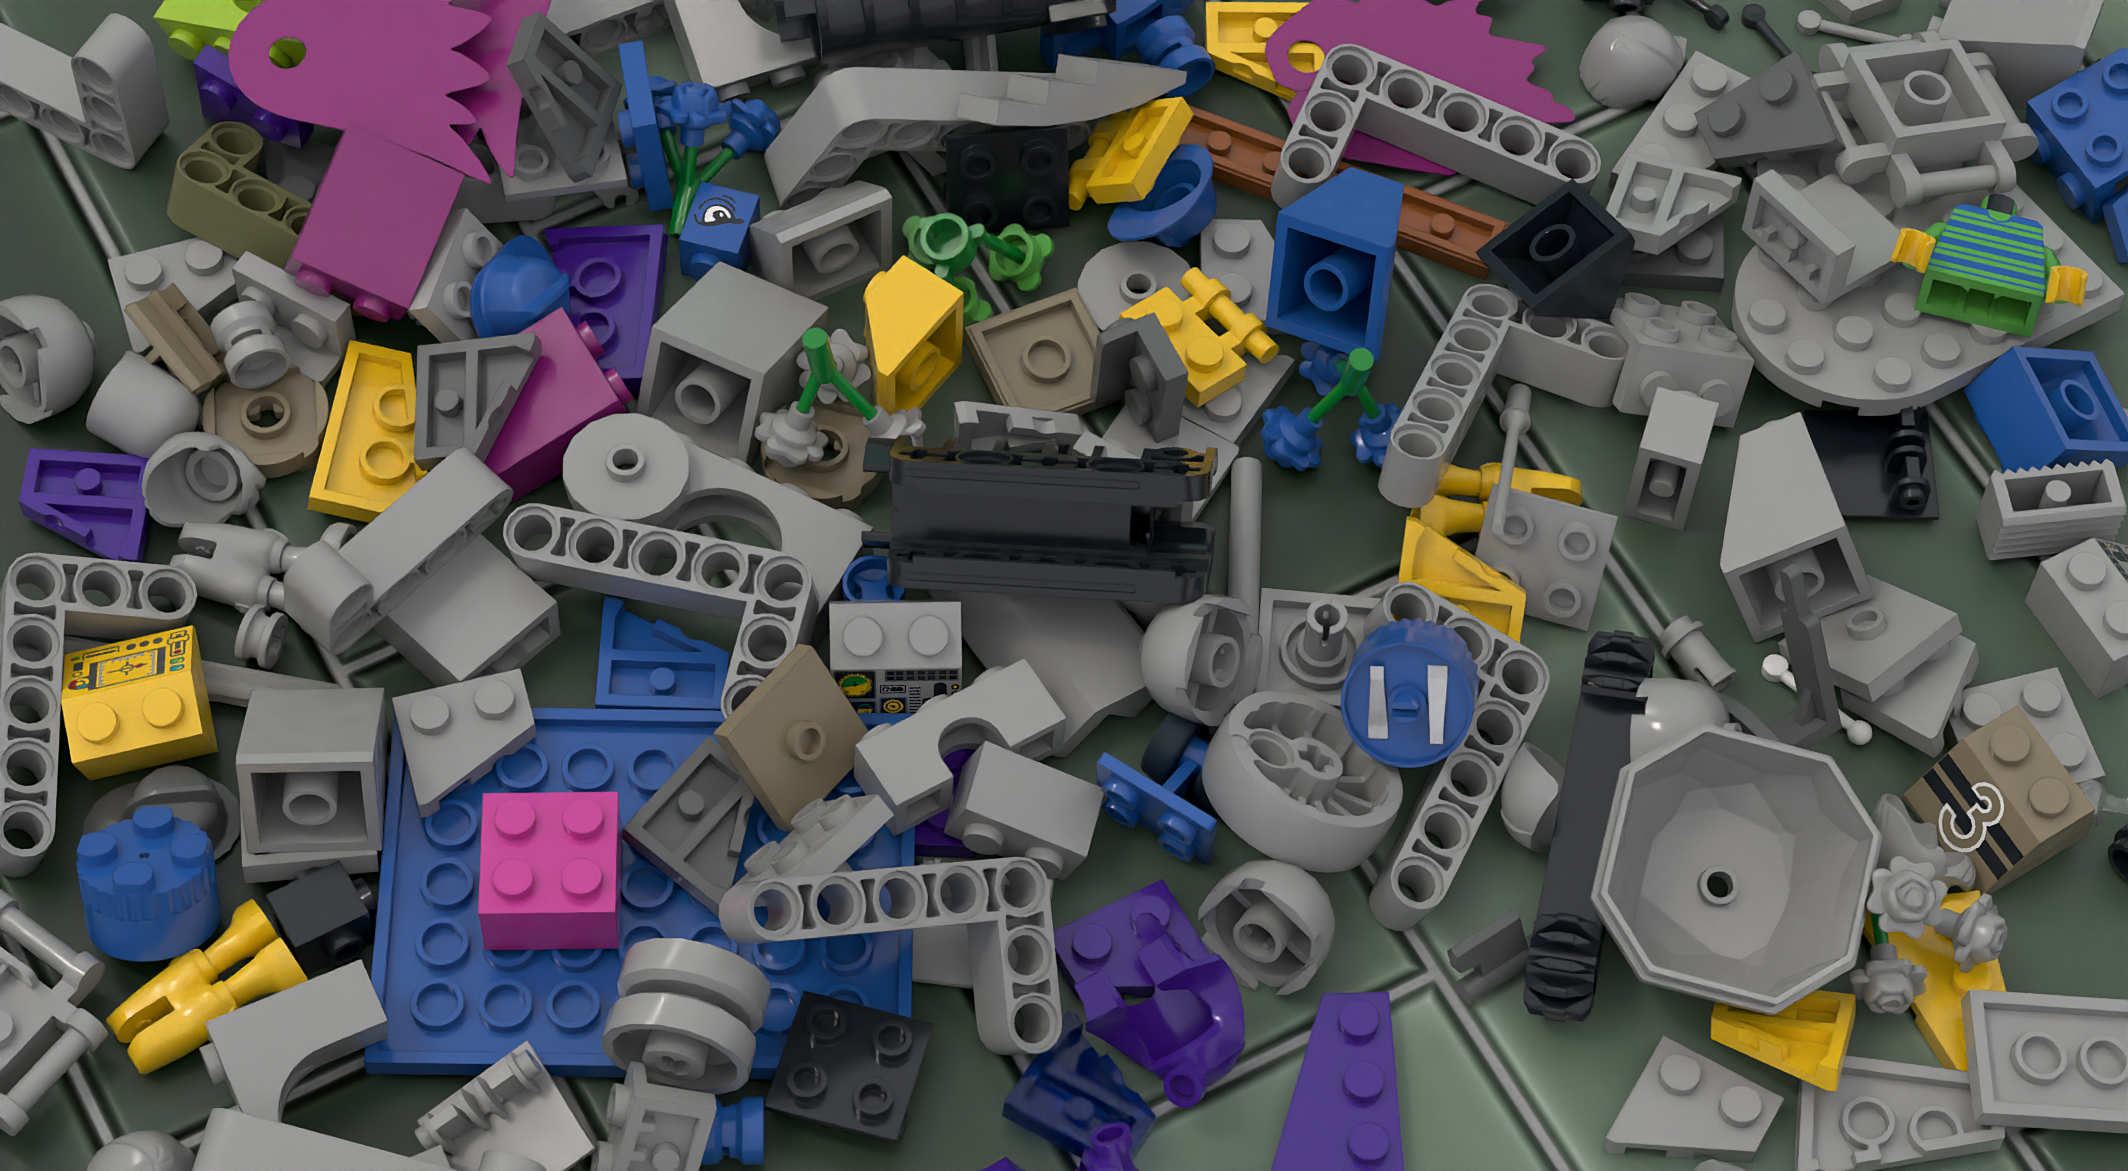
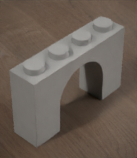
[663,0,855,103]
[585,432,874,661]
[199,959,450,1168]

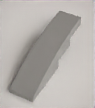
[957,54,1187,126]

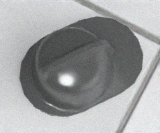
[82,765,241,861]

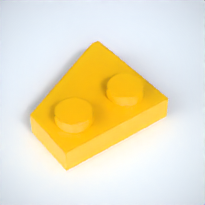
[1204,2,1325,101]
[1393,516,1526,643]
[1711,990,1856,1092]

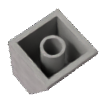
[1927,0,2105,110]
[636,261,829,467]
[1720,412,1875,643]
[236,688,389,853]

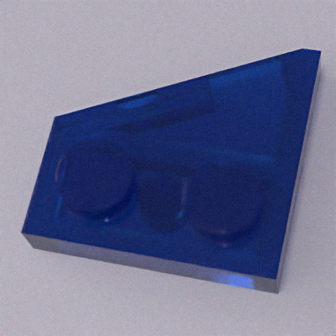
[1002,1010,1156,1160]

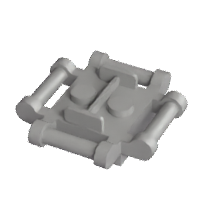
[1813,30,2039,208]
[0,889,109,1136]

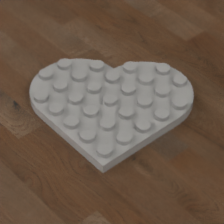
[1731,100,2125,416]

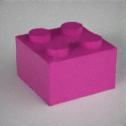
[478,792,622,950]

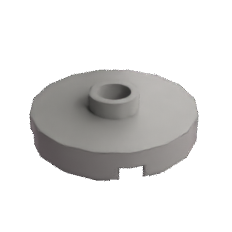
[1077,241,1192,334]
[563,413,690,526]

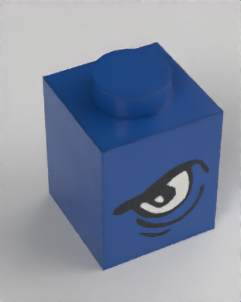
[679,182,760,281]

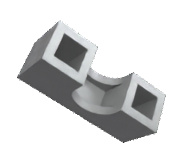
[853,658,1066,837]

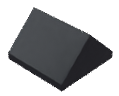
[1475,178,1636,319]

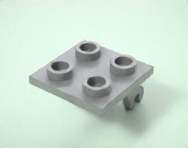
[496,97,639,208]

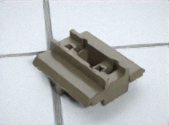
[124,283,229,396]

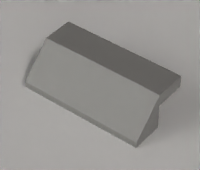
[926,589,1153,758]

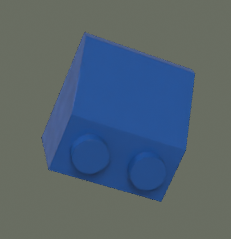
[1963,346,2128,474]

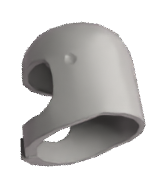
[86,349,200,458]

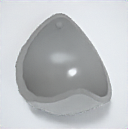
[1500,742,1566,854]

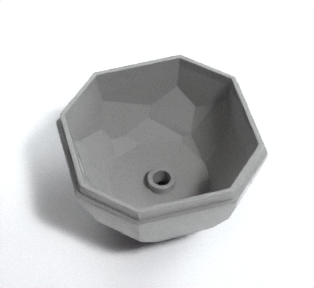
[1590,722,1883,1016]

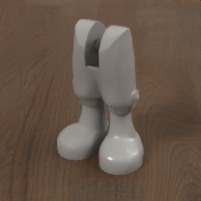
[169,521,358,635]

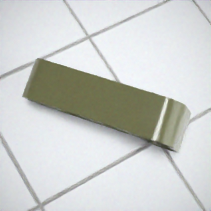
[166,121,363,316]

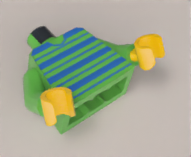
[1889,194,2088,338]

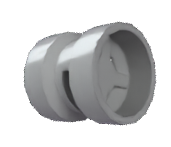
[211,301,291,389]

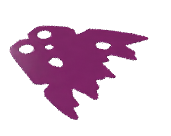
[1265,0,1575,179]

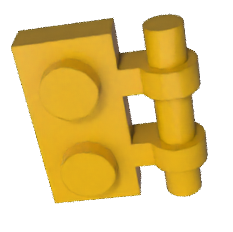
[1069,97,1194,210]
[1119,267,1279,408]

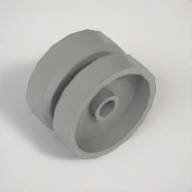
[601,938,771,1094]

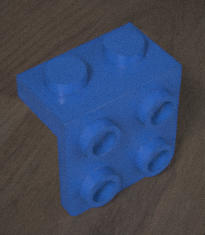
[2025,48,2128,224]

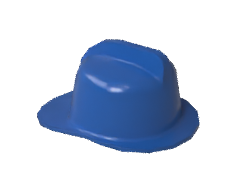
[1107,144,1217,248]
[470,235,571,338]

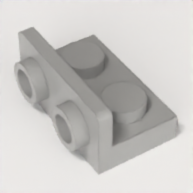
[232,251,356,388]
[590,1061,717,1171]

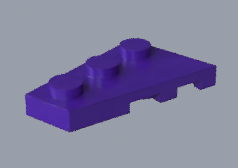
[544,224,669,392]
[1271,992,1404,1171]

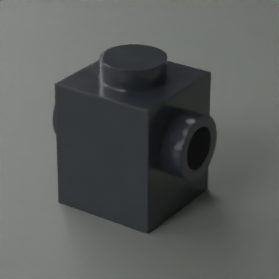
[266,860,377,976]

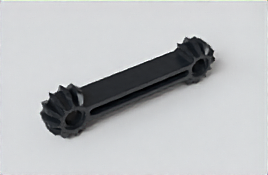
[1523,630,1655,1023]

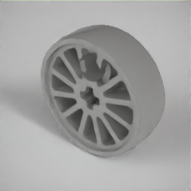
[1202,691,1403,873]

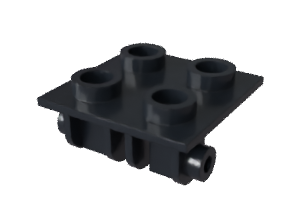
[944,124,1069,233]
[1804,406,1939,520]
[764,991,934,1143]

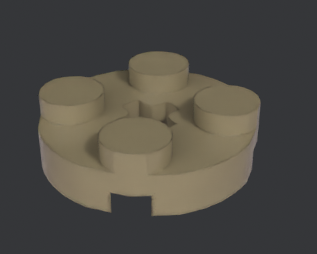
[202,363,330,478]
[761,395,884,512]

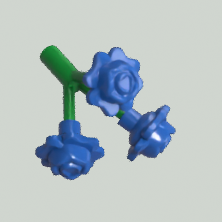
[623,76,781,239]
[1260,340,1403,471]

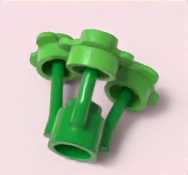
[902,213,1054,332]

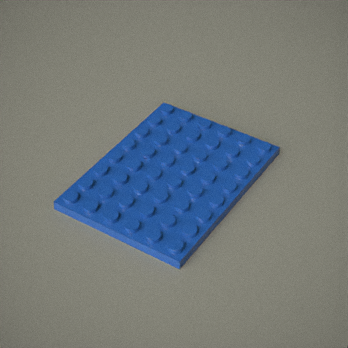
[364,708,915,1079]

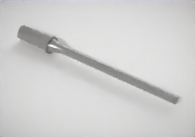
[1491,384,1532,535]

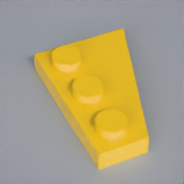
[308,340,428,523]

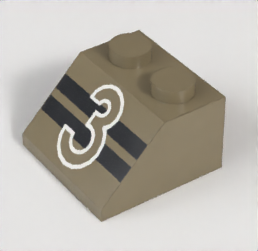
[1903,705,2095,896]

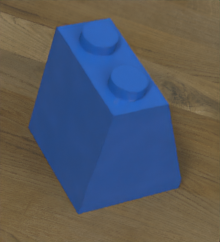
[1265,167,1404,362]

